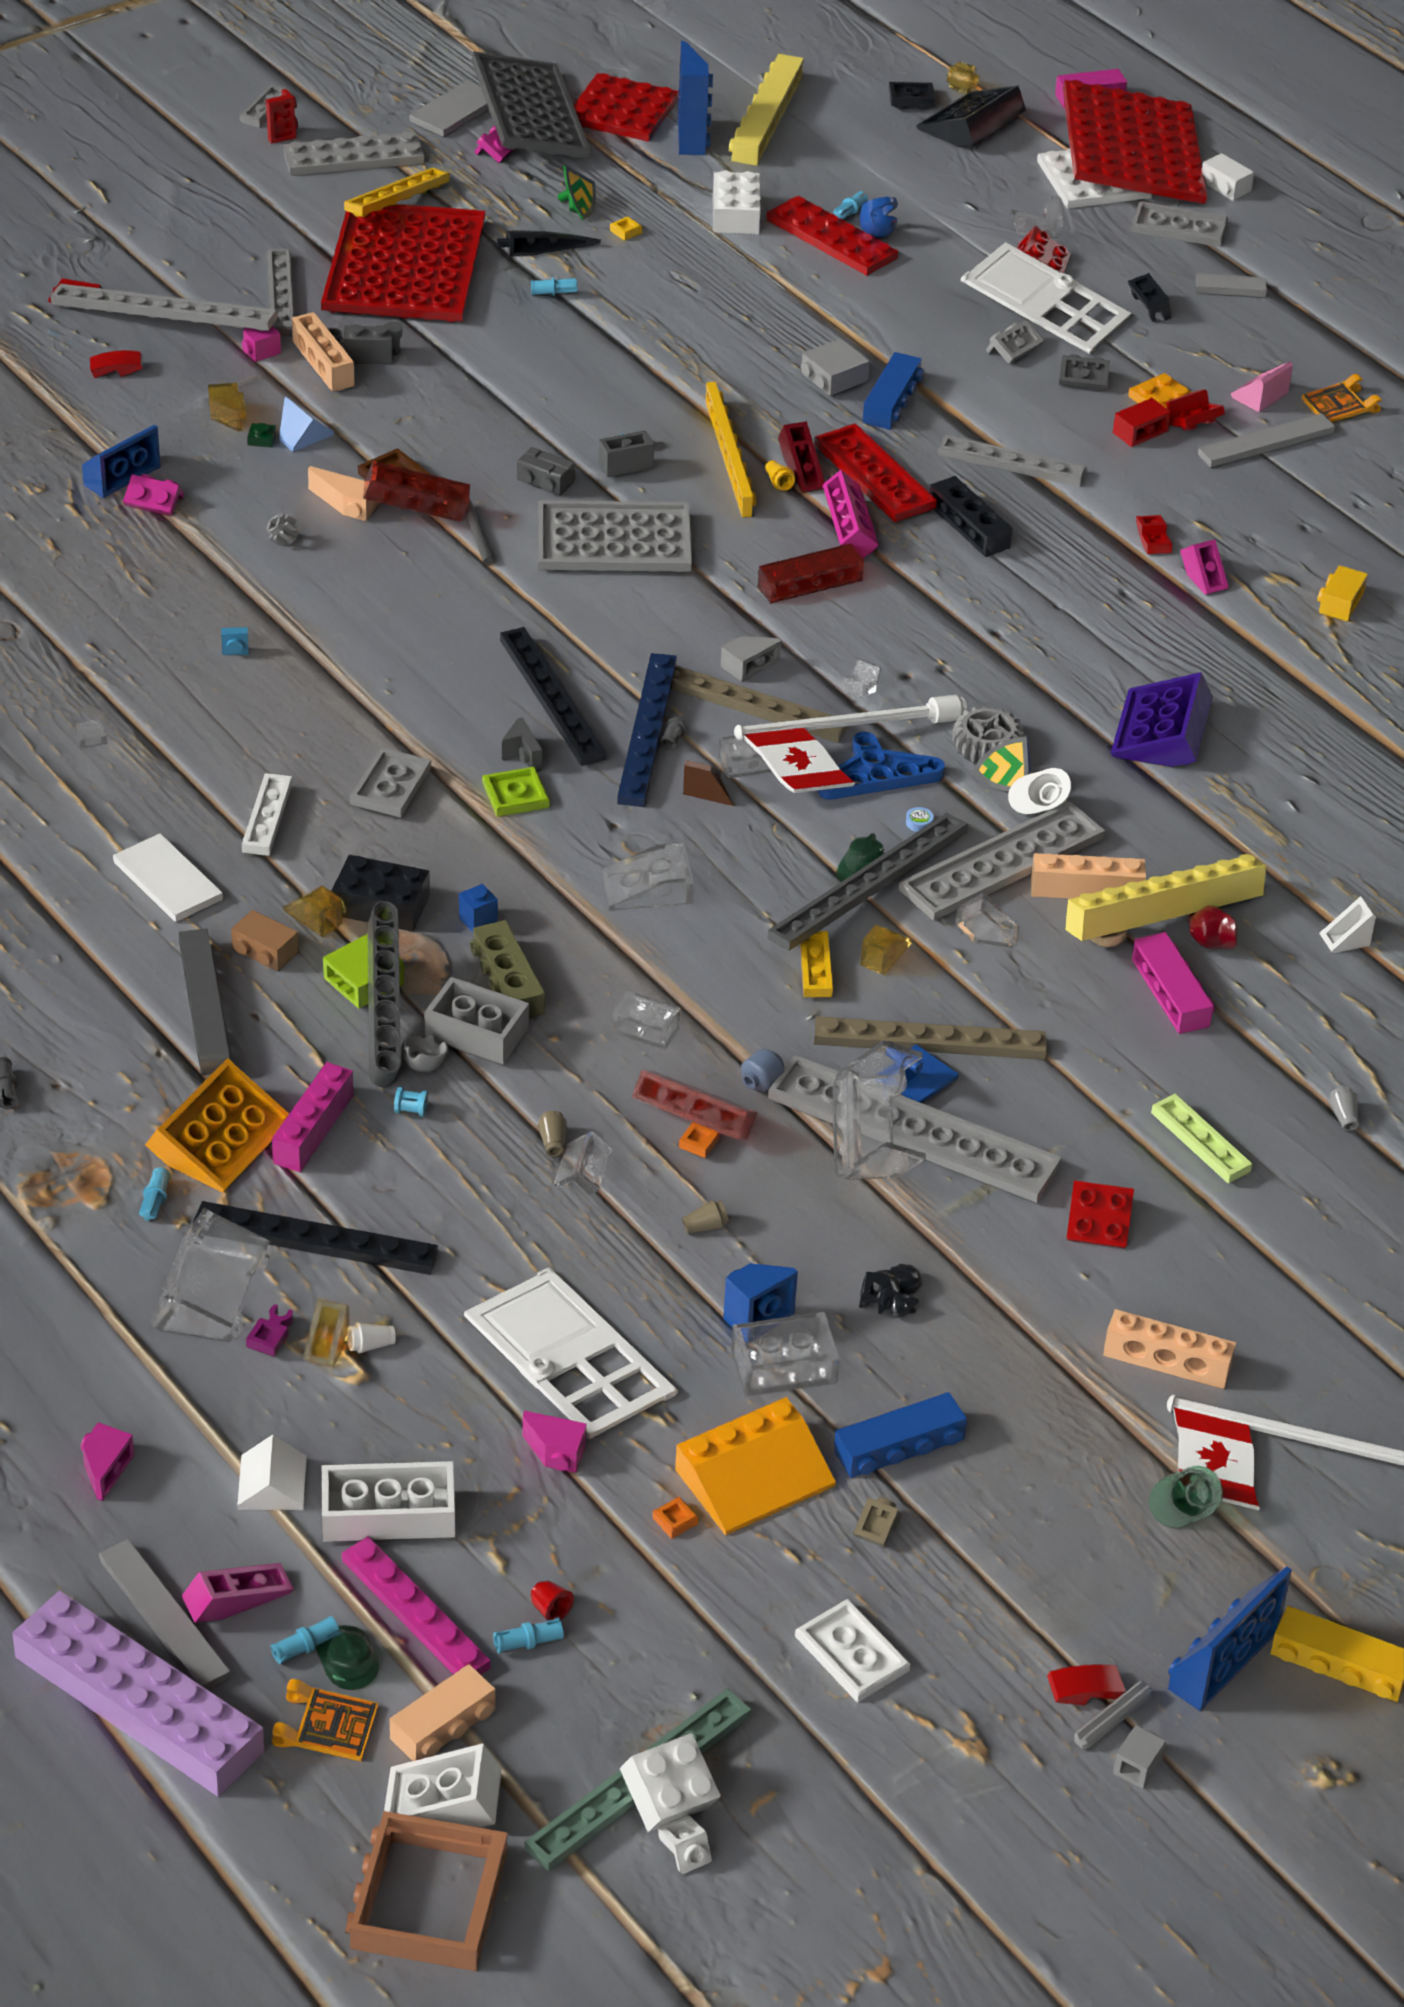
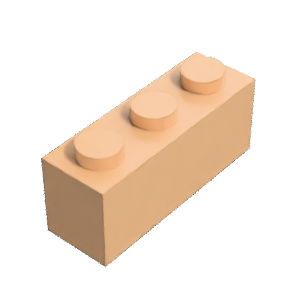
[389,1664,495,1761]

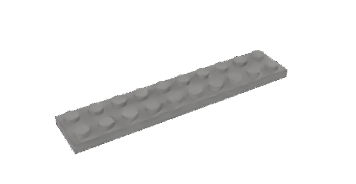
[768,1055,1062,1203]

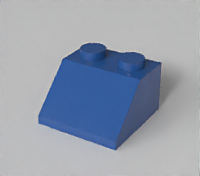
[723,1263,798,1341]

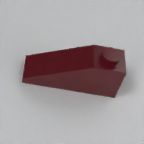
[778,421,825,493]

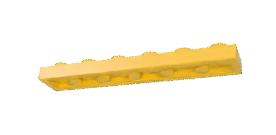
[344,167,450,217]

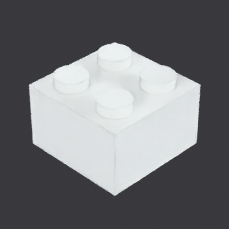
[620,1733,721,1832]

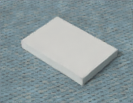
[795,1599,911,1703]

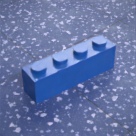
[862,352,924,430]
[834,1392,967,1478]

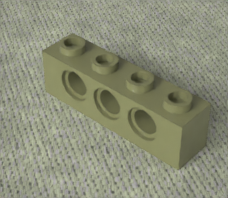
[470,920,545,1018]

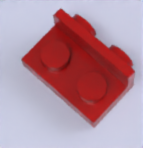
[266,89,298,144]

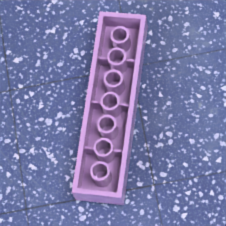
[12,1590,264,1797]

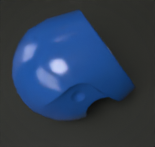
[860,196,898,239]

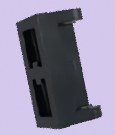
[1128,273,1171,322]

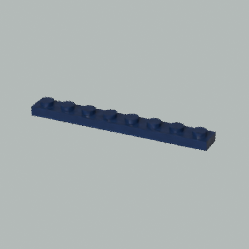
[617,653,677,807]

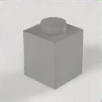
[1113,1725,1166,1789]

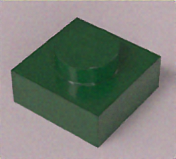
[247,423,276,448]

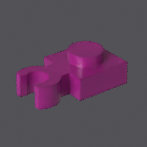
[246,1304,293,1357]

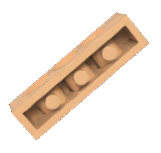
[292,312,354,392]
[1103,1309,1236,1389]

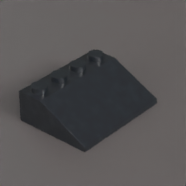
[916,85,1026,148]

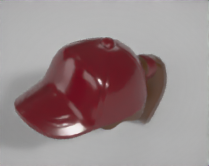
[1187,905,1237,949]

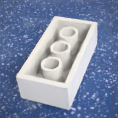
[322,1461,455,1542]

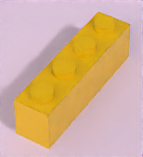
[1270,1605,1404,1702]

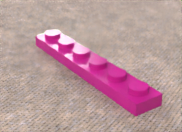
[342,1537,491,1675]

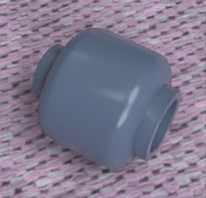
[741,1049,784,1093]

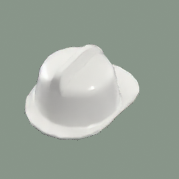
[1008,768,1071,815]

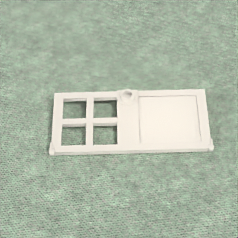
[960,242,1131,354]
[464,1267,679,1439]

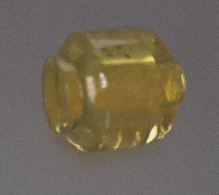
[946,62,980,93]

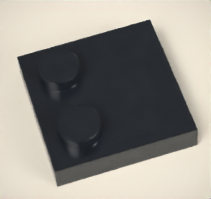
[888,82,936,110]

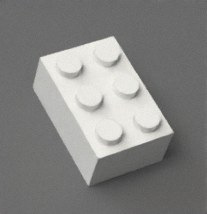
[713,171,760,234]

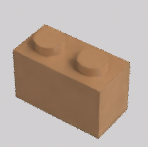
[231,910,299,971]

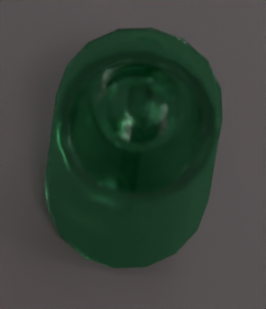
[836,833,885,882]
[1149,1466,1223,1528]
[316,1625,379,1690]

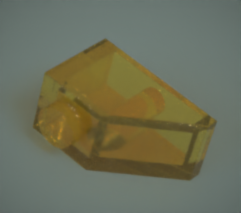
[283,886,343,937]
[860,924,912,976]

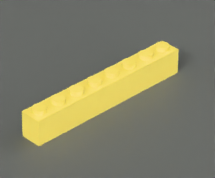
[729,54,804,166]
[1065,854,1266,941]

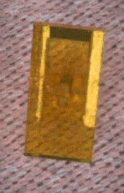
[303,1298,350,1367]

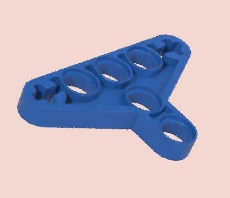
[817,732,945,799]

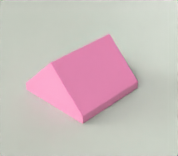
[1230,361,1293,412]

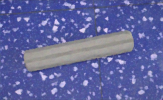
[1074,1681,1152,1750]

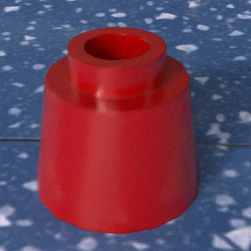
[531,1580,574,1621]

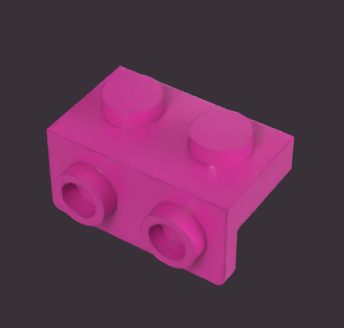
[474,125,517,163]
[123,474,184,516]

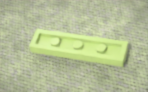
[1151,1094,1252,1184]

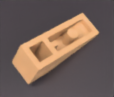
[308,466,379,521]

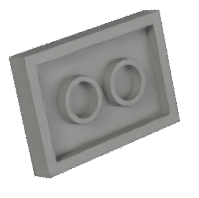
[350,747,431,818]

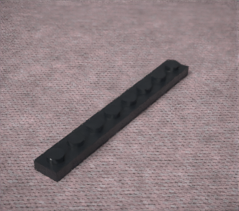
[500,627,606,766]
[193,1201,438,1275]

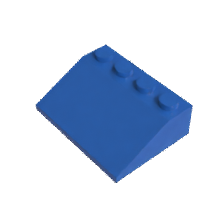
[678,41,713,155]
[1168,1566,1292,1711]

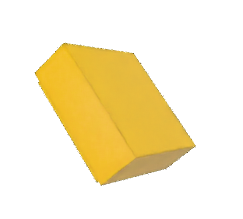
[610,216,642,241]

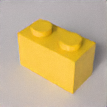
[1317,565,1368,622]

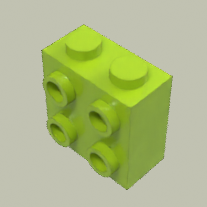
[323,934,405,1009]

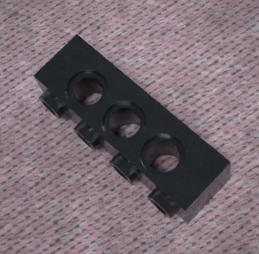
[930,476,1013,557]

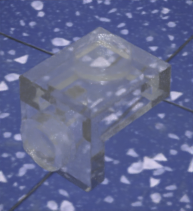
[840,659,882,698]

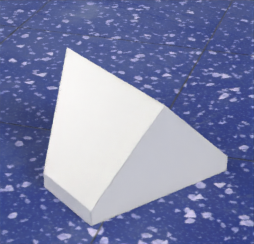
[1319,896,1376,954]

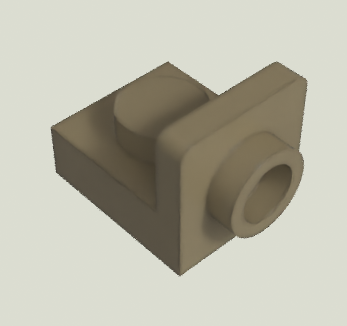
[853,1497,901,1548]

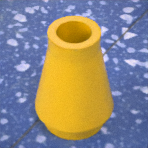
[765,460,795,491]

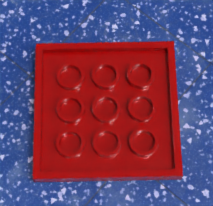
[573,73,679,142]

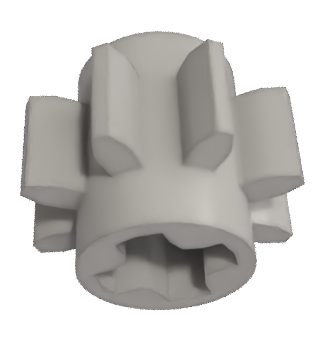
[267,513,299,546]

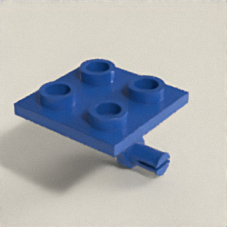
[876,1042,959,1103]

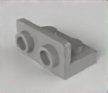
[986,320,1044,364]

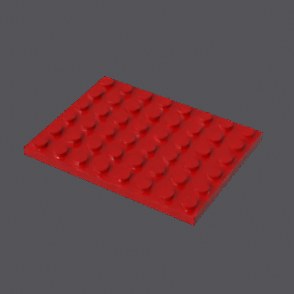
[1062,80,1207,204]
[321,204,486,322]

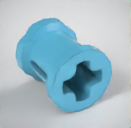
[394,1087,428,1117]

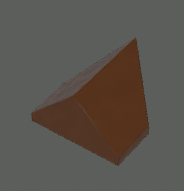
[683,760,735,807]

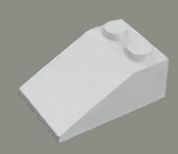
[384,1744,502,1828]

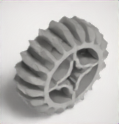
[952,706,1024,763]

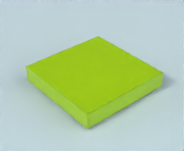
[482,766,549,817]

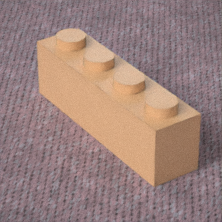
[1031,853,1146,899]

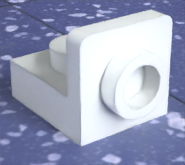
[657,1815,712,1874]

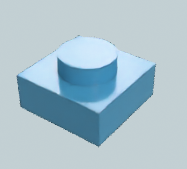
[221,627,249,655]

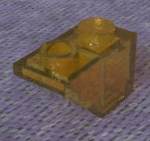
[208,383,246,431]

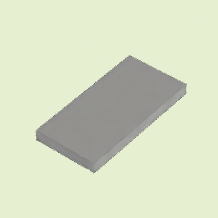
[410,80,489,137]
[1131,201,1228,247]

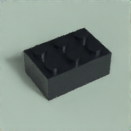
[331,854,430,932]

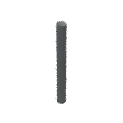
[462,498,493,566]

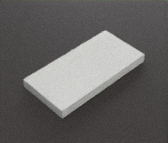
[113,833,223,922]

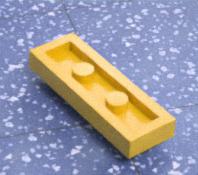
[800,931,833,998]

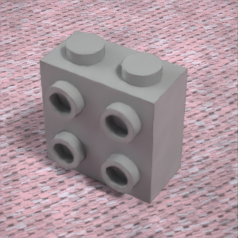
[801,338,870,396]

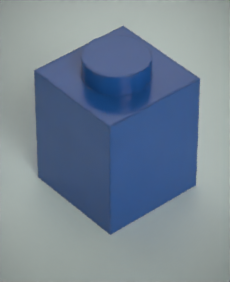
[459,883,498,933]

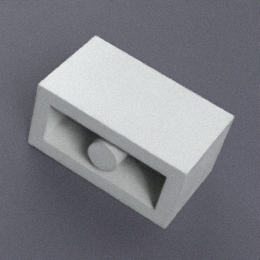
[1202,153,1254,200]

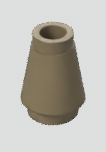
[538,1111,567,1157]
[682,1200,729,1234]

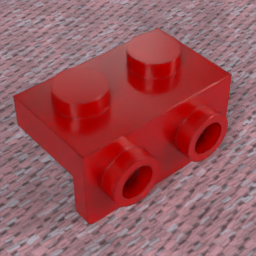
[1166,389,1225,430]

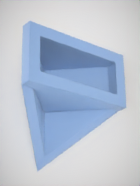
[279,396,334,452]

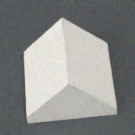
[238,1435,307,1510]

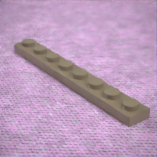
[814,1016,1046,1060]

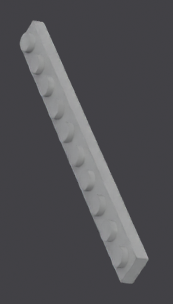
[50,284,278,331]

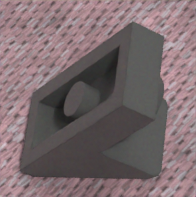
[502,717,542,771]

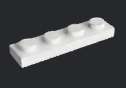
[242,773,292,856]

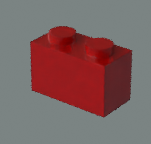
[1112,398,1171,447]

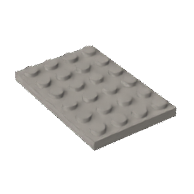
[538,500,692,572]

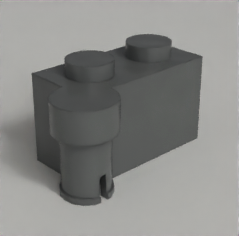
[343,322,403,365]

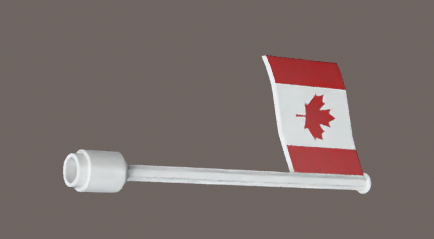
[734,695,967,793]
[1167,1395,1404,1510]

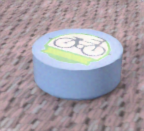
[906,807,934,832]

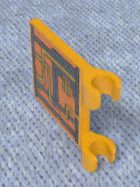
[1301,374,1382,423]
[271,1679,378,1762]

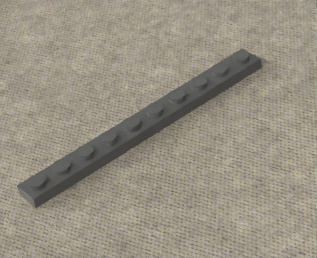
[768,813,968,951]

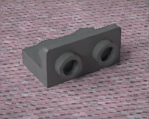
[1059,354,1110,390]

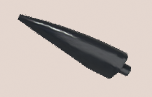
[497,230,601,256]

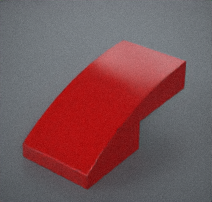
[90,350,143,378]
[1136,515,1172,554]
[1047,1664,1126,1706]

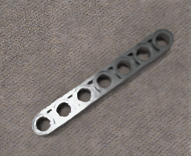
[367,901,401,1088]
[179,928,230,1076]

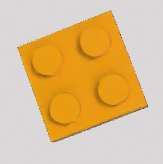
[1128,373,1192,408]

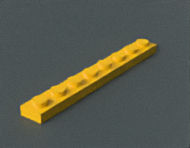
[705,381,756,518]

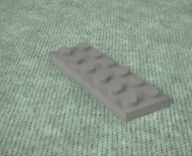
[283,132,424,176]

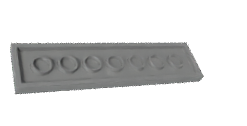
[899,801,1105,921]

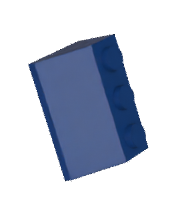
[82,424,161,498]

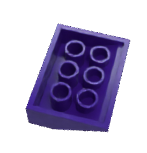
[1111,672,1213,767]

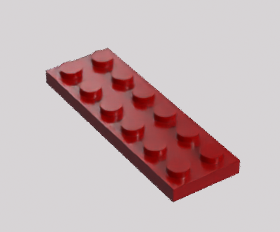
[766,195,899,276]
[814,423,937,523]

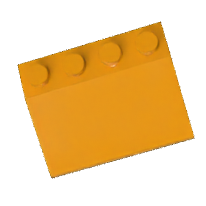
[145,1058,289,1193]
[675,1397,836,1536]

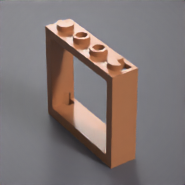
[345,1811,508,1972]

